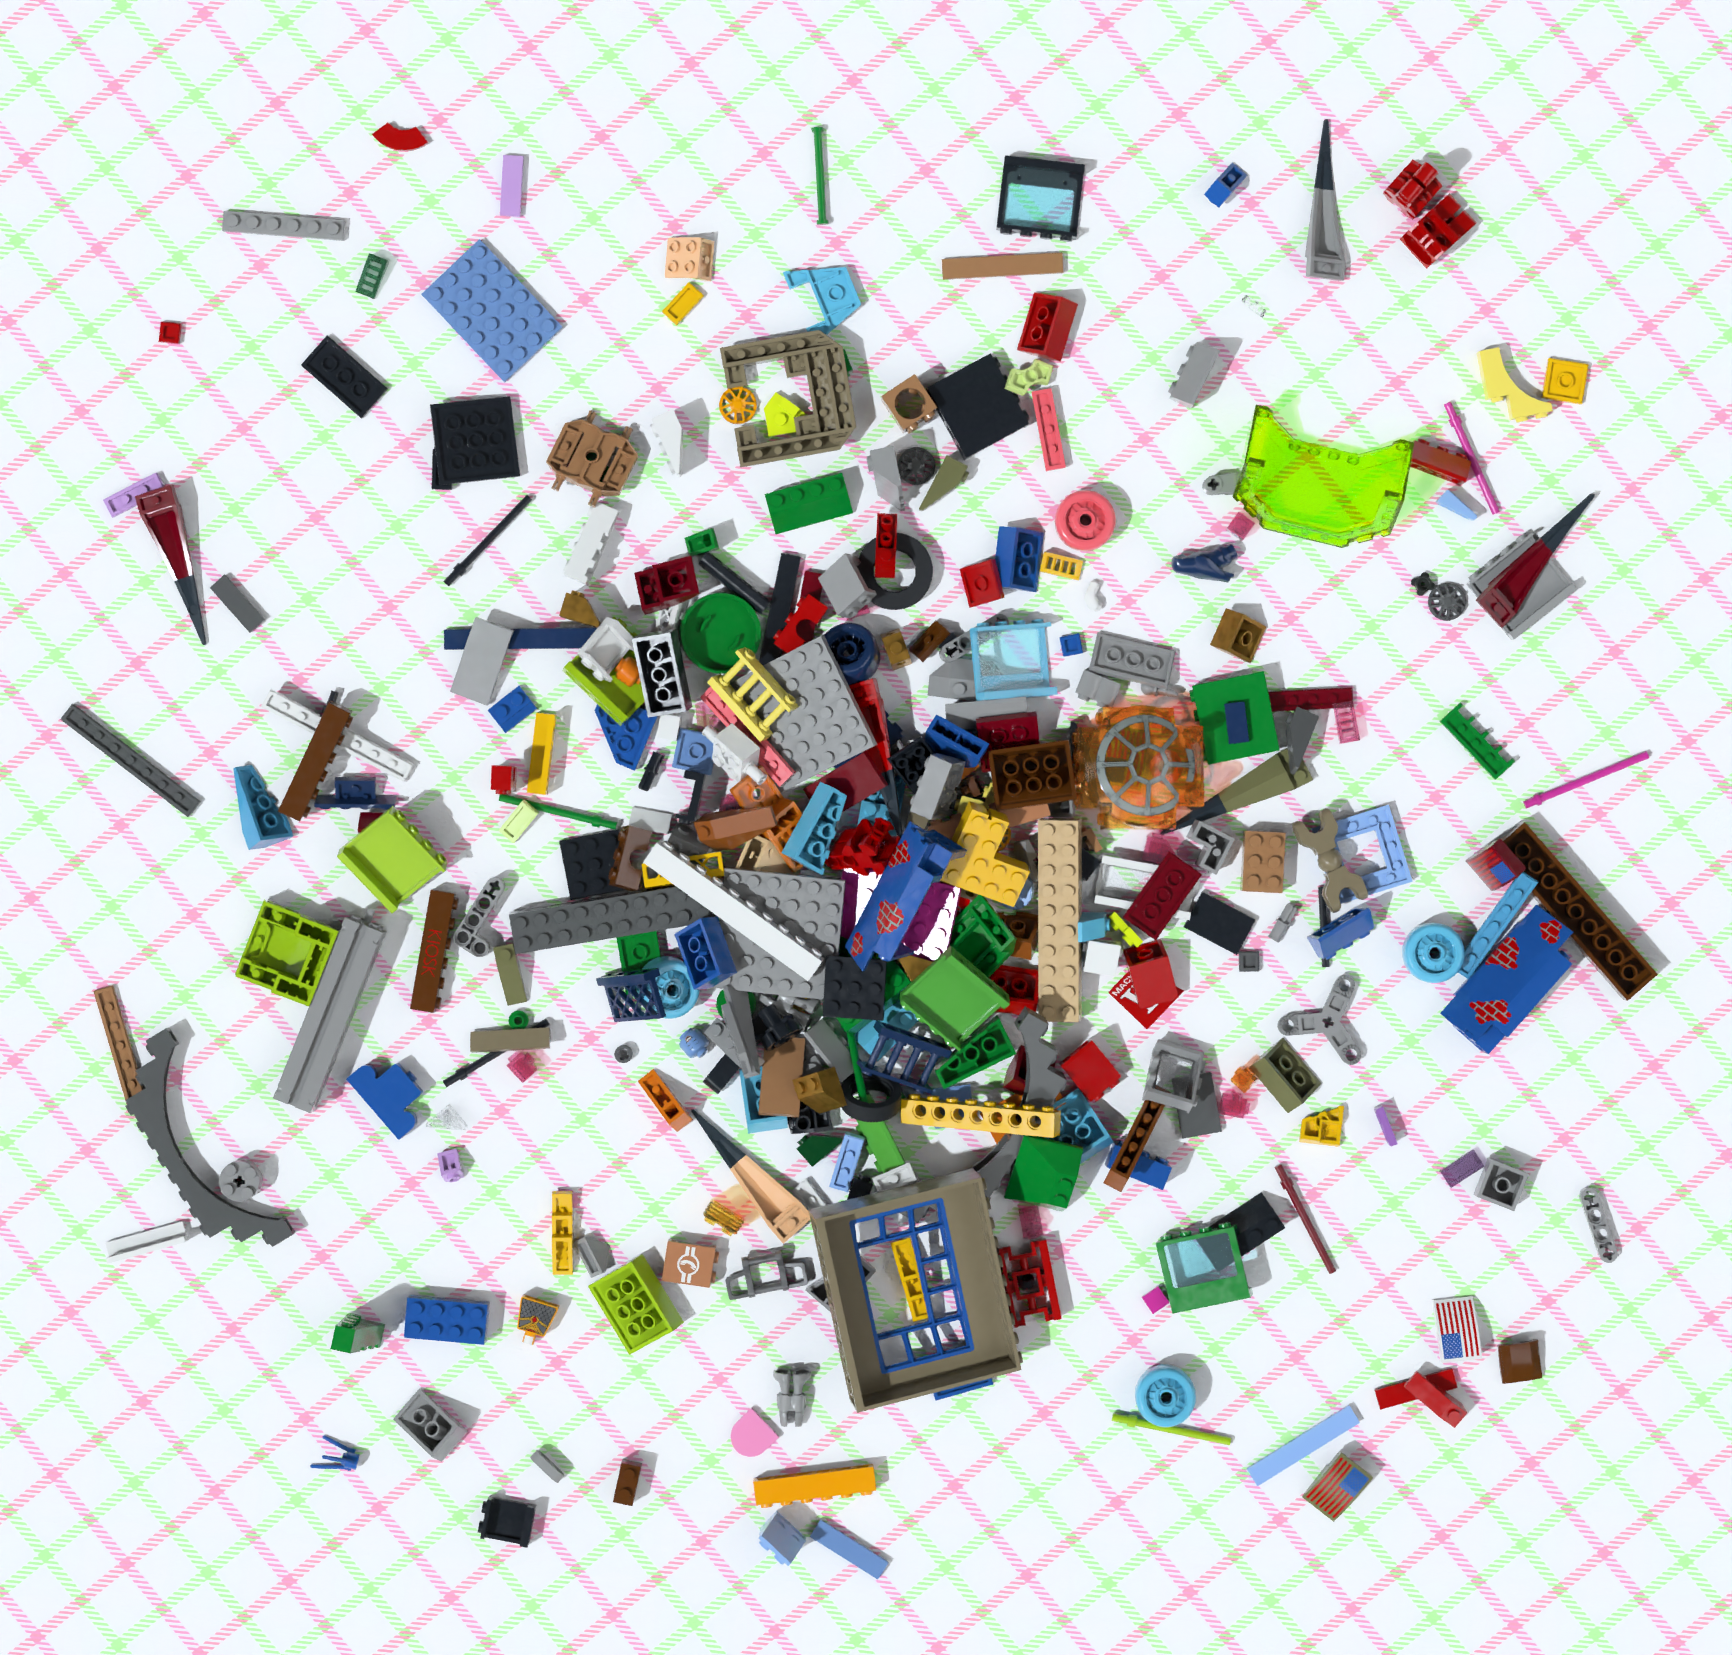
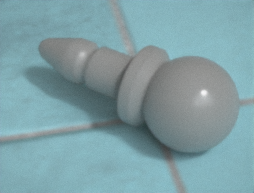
[1141,684,1178,697]

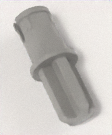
[1268,903,1297,943]

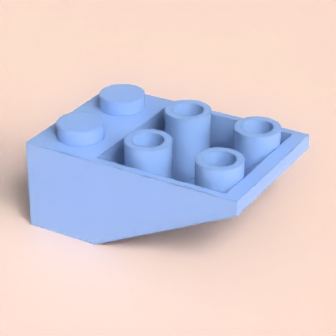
[759,1510,806,1566]

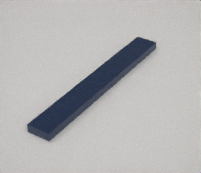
[444,628,597,650]

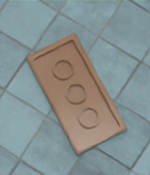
[758,1037,806,1117]

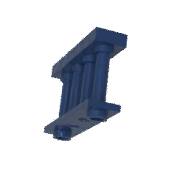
[857,1020,952,1094]

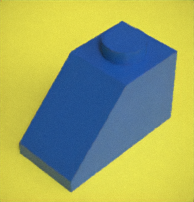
[1204,162,1248,208]

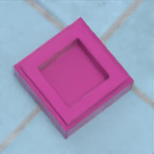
[1141,1286,1169,1314]

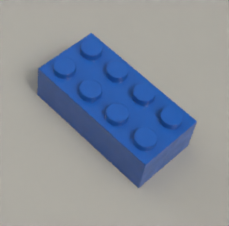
[404,1295,490,1345]

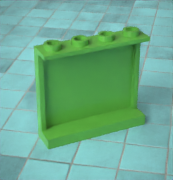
[900,946,1010,1051]

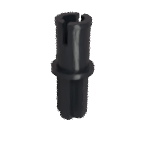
[638,751,665,792]

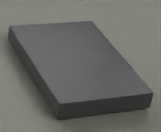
[1171,1072,1222,1139]

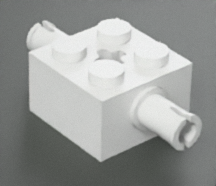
[702,723,767,785]

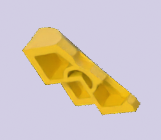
[1299,1106,1344,1147]

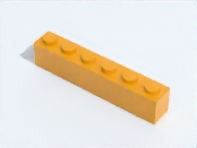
[753,1464,876,1508]

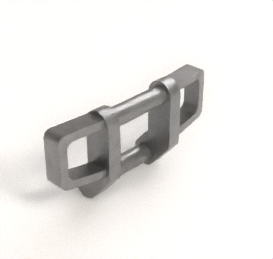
[725,1250,808,1300]

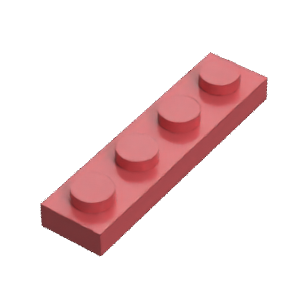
[1031,388,1066,472]

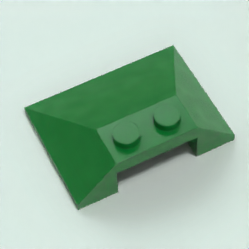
[949,895,1017,977]
[1004,1135,1083,1212]

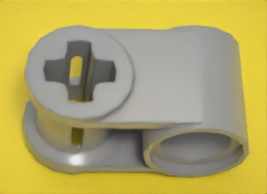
[1202,472,1242,496]

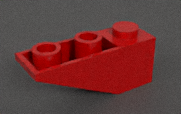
[875,513,897,578]

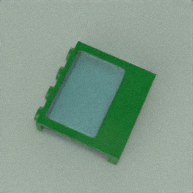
[1156,1222,1253,1314]

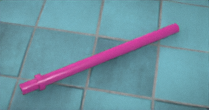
[1523,751,1649,809]

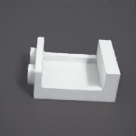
[577,617,634,682]
[872,1162,919,1192]

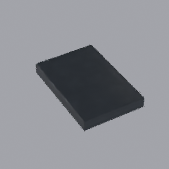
[1183,892,1255,955]

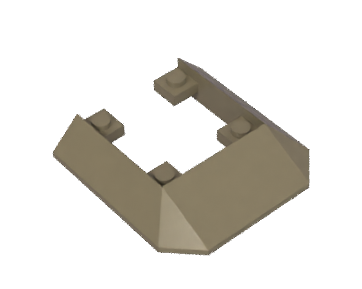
[720,330,856,468]

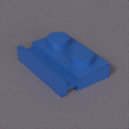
[487,686,537,733]

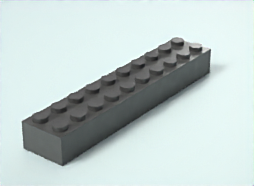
[509,885,715,954]

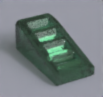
[355,253,389,299]

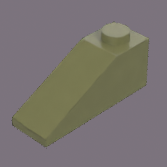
[919,455,970,512]
[493,943,528,1006]

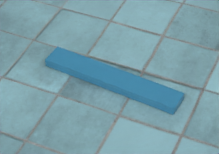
[1458,871,1538,979]

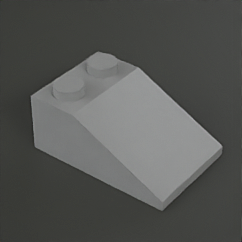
[393,1389,468,1462]

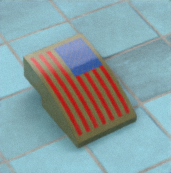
[1302,1450,1373,1522]

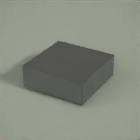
[1238,951,1259,972]

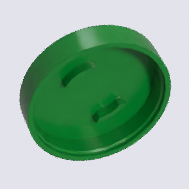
[679,593,761,674]

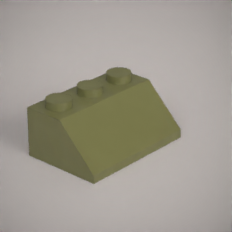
[1249,1038,1322,1113]

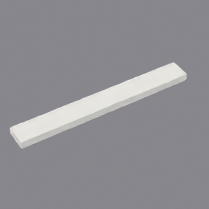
[261,689,414,782]

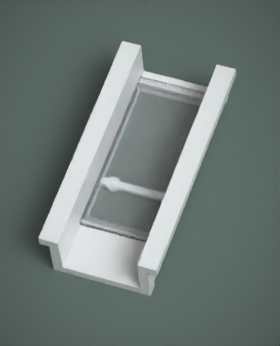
[1094,855,1194,920]

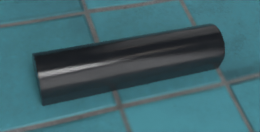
[698,552,771,615]

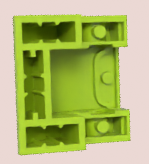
[235,899,338,1007]

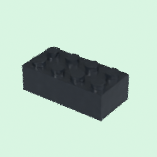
[632,628,693,718]

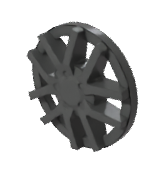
[898,447,935,485]
[1428,583,1466,621]

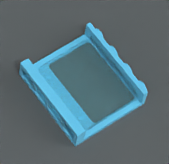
[970,619,1058,701]

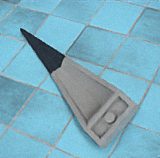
[1305,119,1345,281]

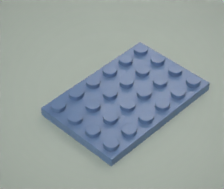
[421,239,563,383]

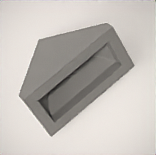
[573,1236,610,1278]

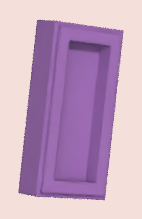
[1374,1105,1398,1147]

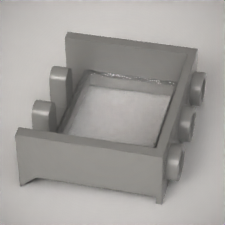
[1142,1039,1206,1113]

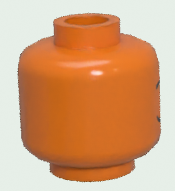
[614,657,640,687]

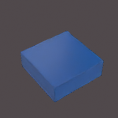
[1059,633,1083,657]

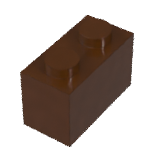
[613,1459,642,1506]

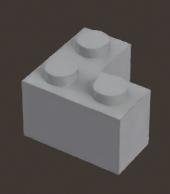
[1186,819,1235,875]

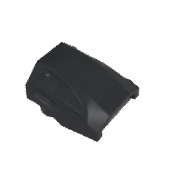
[787,1101,833,1134]

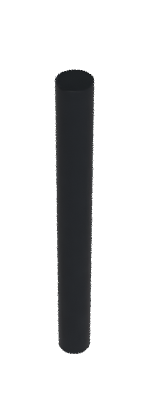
[1318,887,1330,967]

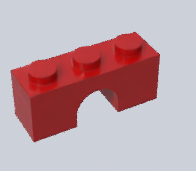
[773,594,829,653]
[490,765,517,795]

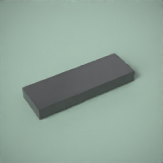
[210,574,265,633]

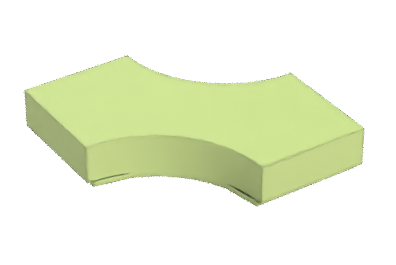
[1005,358,1053,396]

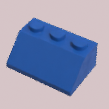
[995,526,1044,592]
[1307,906,1374,960]

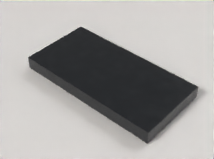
[301,335,388,419]

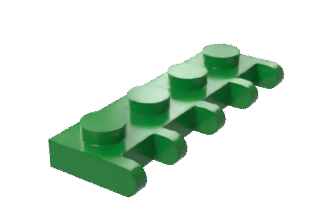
[1439,702,1516,780]

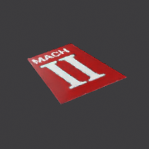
[1108,972,1184,1029]

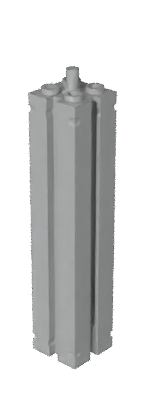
[272,908,387,1113]

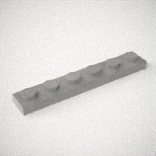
[222,211,345,241]

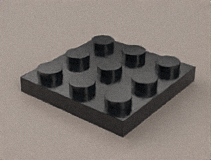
[559,829,626,900]
[822,955,887,1021]

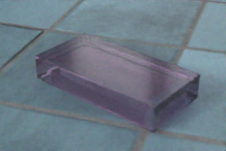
[1439,1149,1485,1188]

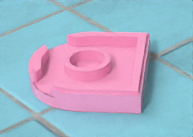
[731,1407,779,1457]

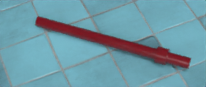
[1274,1164,1336,1274]

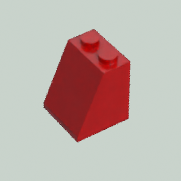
[1123,939,1179,1009]
[1059,1038,1121,1102]

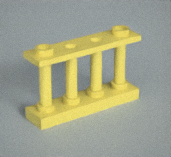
[707,647,799,742]

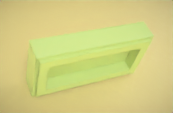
[498,800,539,843]

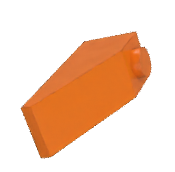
[638,1069,693,1132]

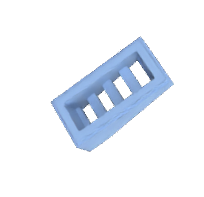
[1435,490,1477,521]

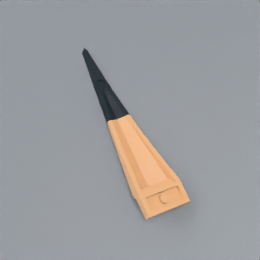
[691,1109,810,1244]

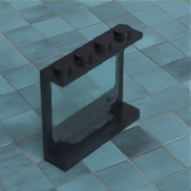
[996,155,1085,242]

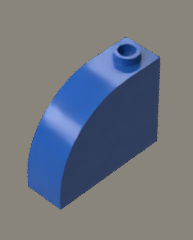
[925,714,989,768]

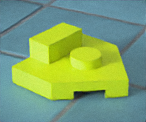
[764,392,807,437]

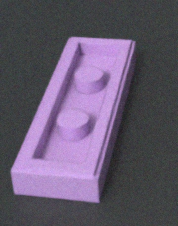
[500,155,524,217]
[103,472,165,518]

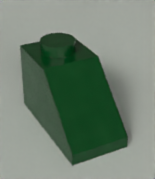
[796,1134,843,1167]

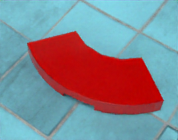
[372,122,429,152]

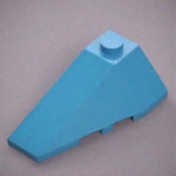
[233,765,293,850]

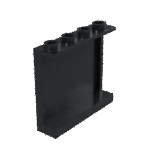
[926,353,1030,461]

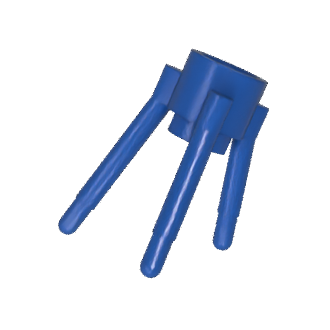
[310,1435,360,1471]

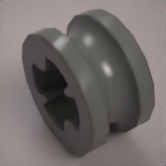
[614,1045,633,1063]

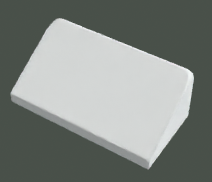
[629,807,672,834]

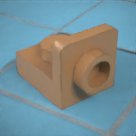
[1082,826,1103,853]

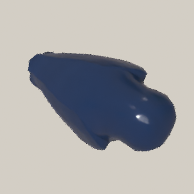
[1171,544,1238,583]

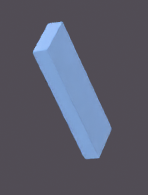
[829,1131,865,1192]

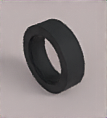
[841,1073,902,1122]

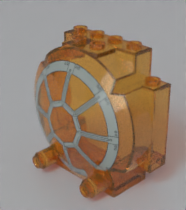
[1072,705,1204,830]

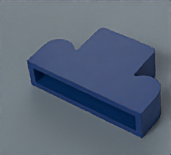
[346,1063,423,1140]

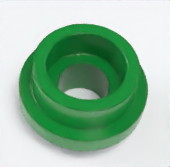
[508,1010,529,1029]

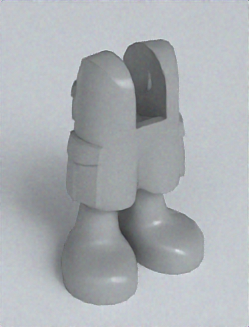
[759,994,821,1032]
[773,1369,811,1427]

